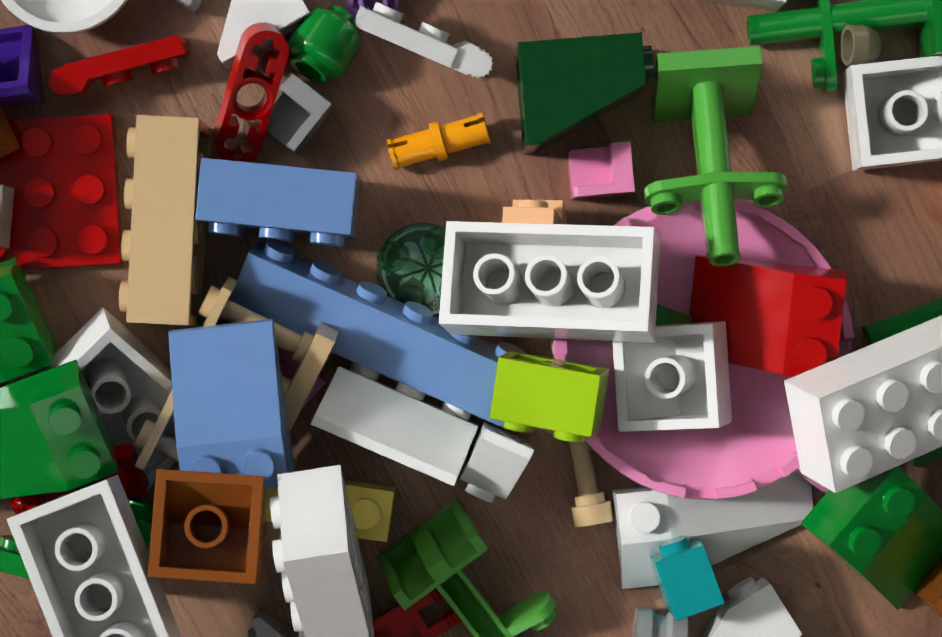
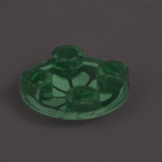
[376,222,446,319]

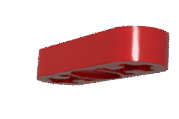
[213,22,289,162]

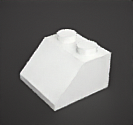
[612,321,732,432]

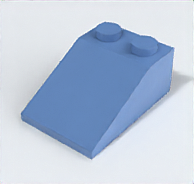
[168,319,295,489]

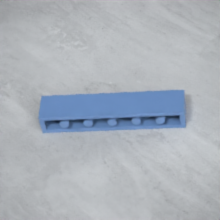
[230,240,526,428]

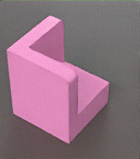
[568,141,635,200]

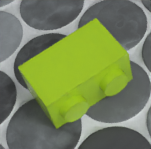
[490,351,610,442]

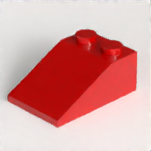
[689,254,848,376]

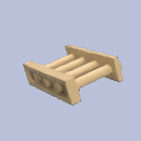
[133,277,338,471]

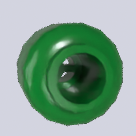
[287,5,362,83]

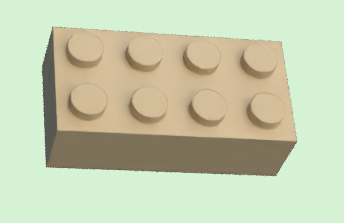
[119,115,212,326]

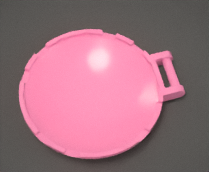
[553,199,854,499]

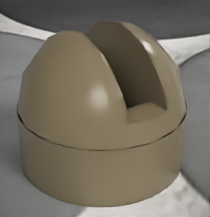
[840,25,882,66]

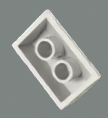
[311,362,478,486]

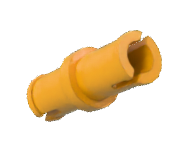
[386,112,491,170]

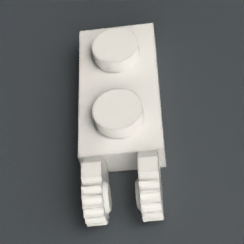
[354,2,494,79]

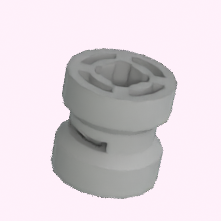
[632,607,688,637]

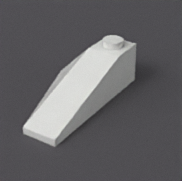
[611,472,814,589]

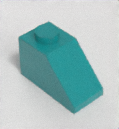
[650,535,725,621]

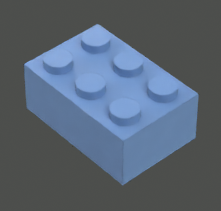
[195,158,362,248]

